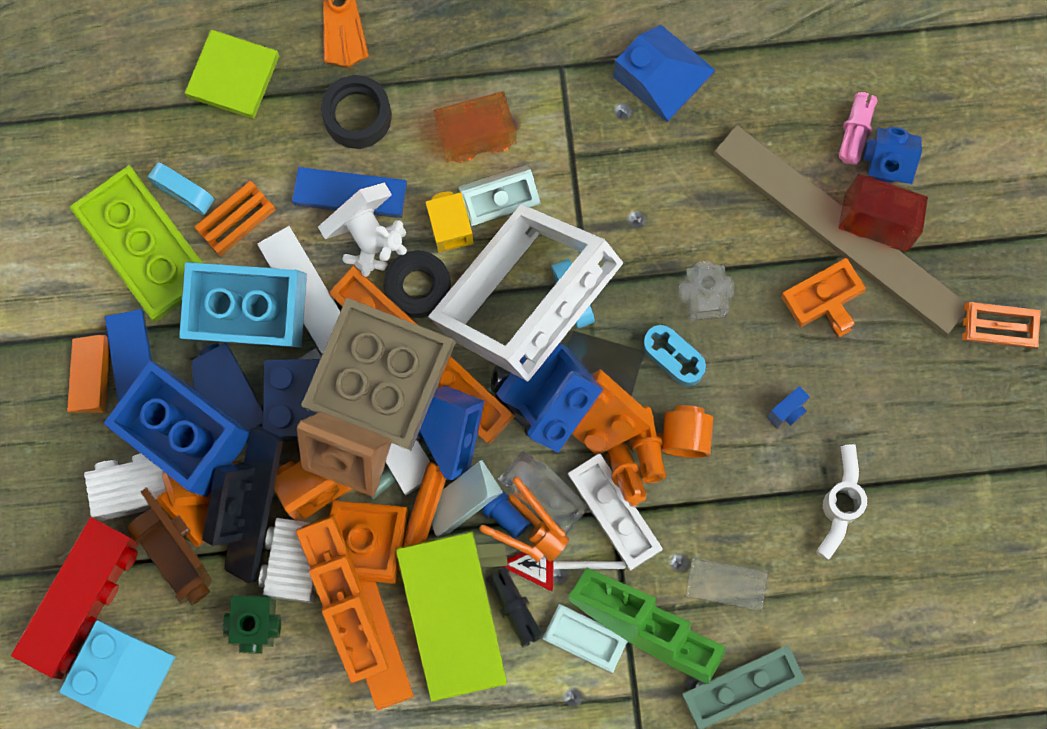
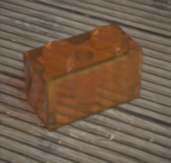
[433,91,516,163]

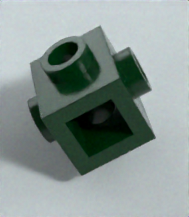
[223,596,281,654]

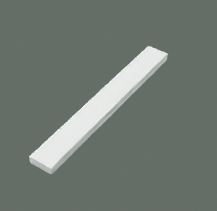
[257,226,430,496]

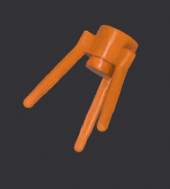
[480,477,569,562]

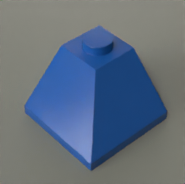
[613,25,715,122]

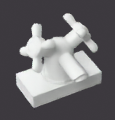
[318,183,407,277]

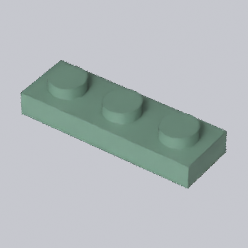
[681,645,806,729]

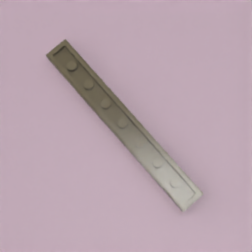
[713,125,967,337]

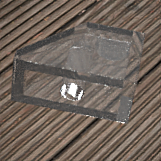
[498,450,588,535]

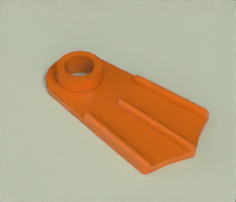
[323,0,369,68]

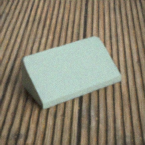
[458,165,541,226]
[432,460,503,537]

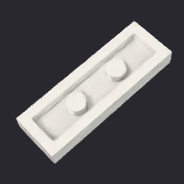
[568,453,663,571]

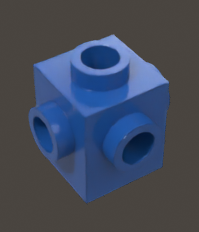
[863,127,922,184]

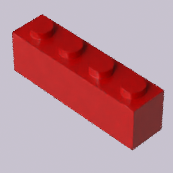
[11,517,139,680]

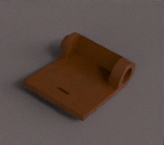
[127,487,212,605]

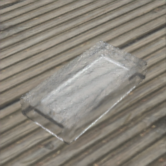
[685,558,769,611]

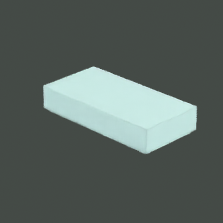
[542,604,627,674]

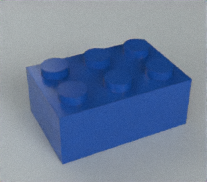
[103,361,250,497]

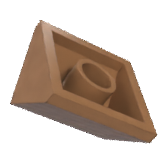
[297,412,393,497]

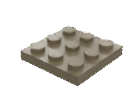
[301,297,456,451]

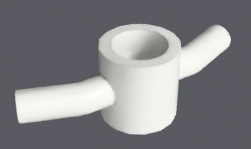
[816,444,867,561]

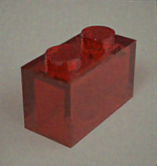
[838,174,928,252]

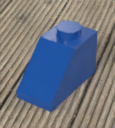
[420,386,485,480]

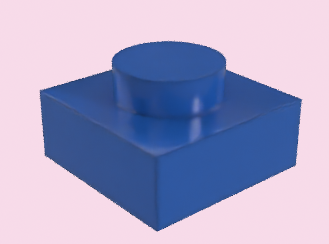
[767,386,810,428]

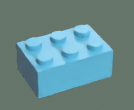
[179,262,307,348]

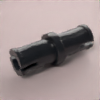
[485,567,544,648]

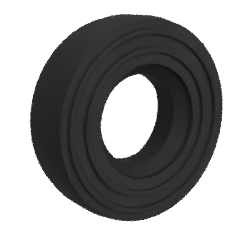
[384,250,451,318]

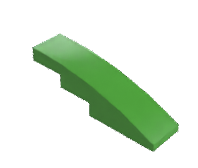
[569,568,726,684]

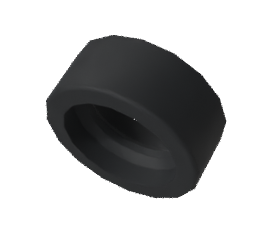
[321,75,392,149]

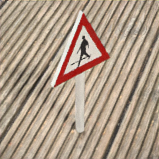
[499,552,626,593]

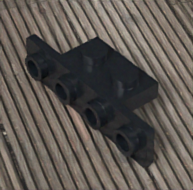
[202,427,283,583]

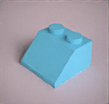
[59,620,176,728]

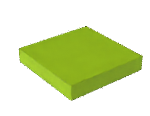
[185,29,280,119]

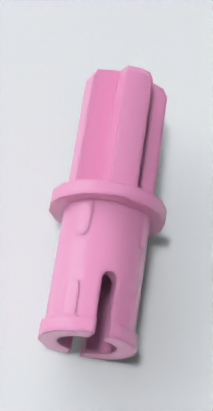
[839,92,878,165]

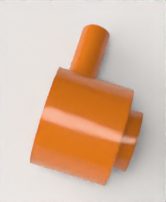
[629,405,714,458]

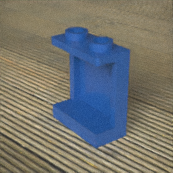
[496,343,603,452]

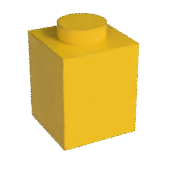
[425,191,474,253]

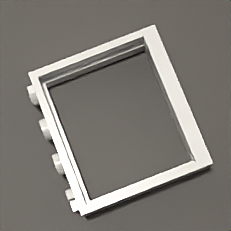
[428,204,623,382]

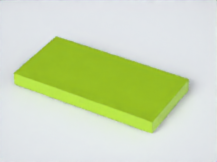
[69,165,202,323]
[396,531,507,702]

